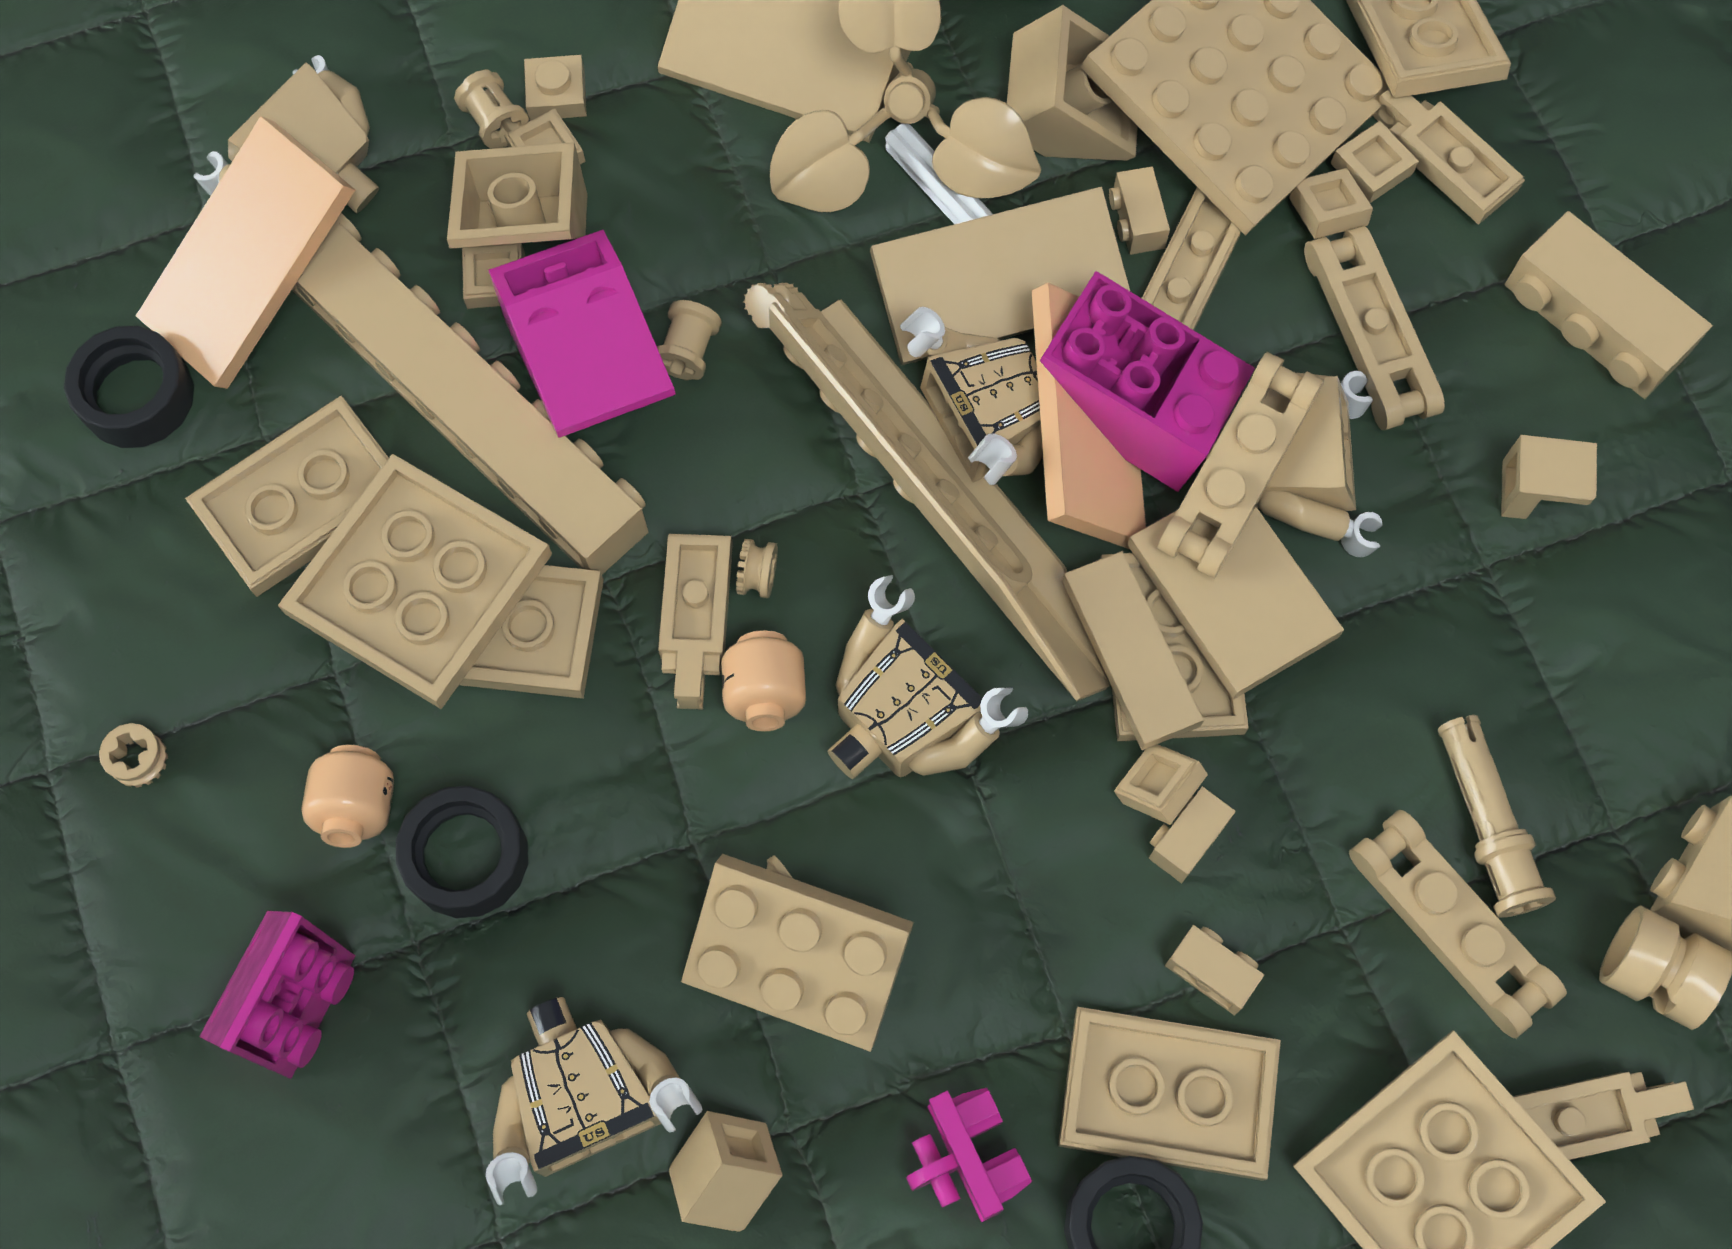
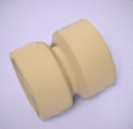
[1599,905,1732,1030]

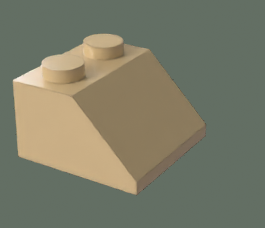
[1007,5,1138,161]
[447,142,588,249]
[1650,795,1732,952]

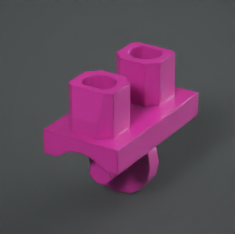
[906,1088,1032,1223]

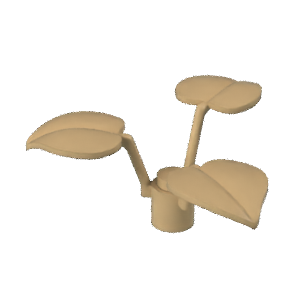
[770,0,1041,212]

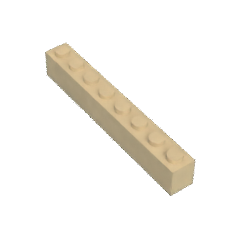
[292,213,649,574]

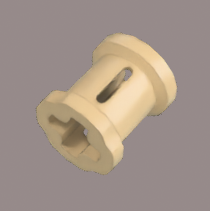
[454,69,529,149]
[657,300,722,380]

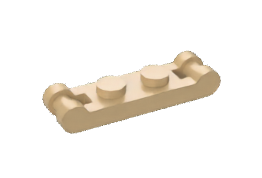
[1304,226,1444,431]
[1157,352,1324,579]
[1349,810,1567,1039]

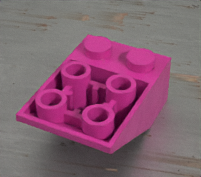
[488,230,676,438]
[1040,271,1255,492]
[199,911,355,1079]

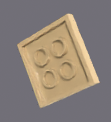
[278,454,552,709]
[1293,1030,1606,1249]

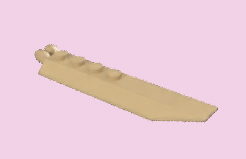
[743,283,1110,701]

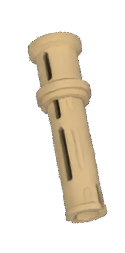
[1438,715,1556,918]

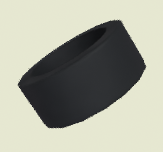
[64,326,194,448]
[396,786,528,919]
[1064,1156,1203,1249]

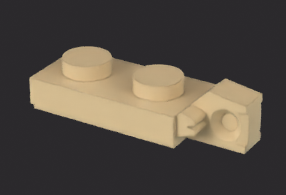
[1373,89,1525,225]
[658,534,733,710]
[1513,1072,1694,1160]

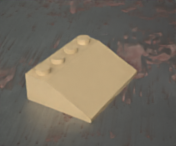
[658,0,911,143]

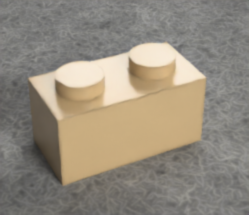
[1109,166,1170,255]
[1149,786,1236,884]
[1165,925,1264,1016]

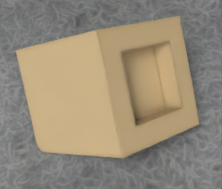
[1501,435,1597,519]
[669,1111,783,1232]

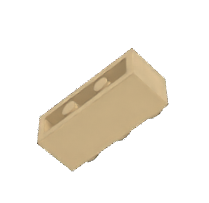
[1505,211,1713,399]

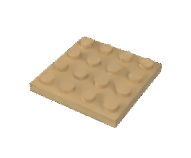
[1080,0,1389,236]

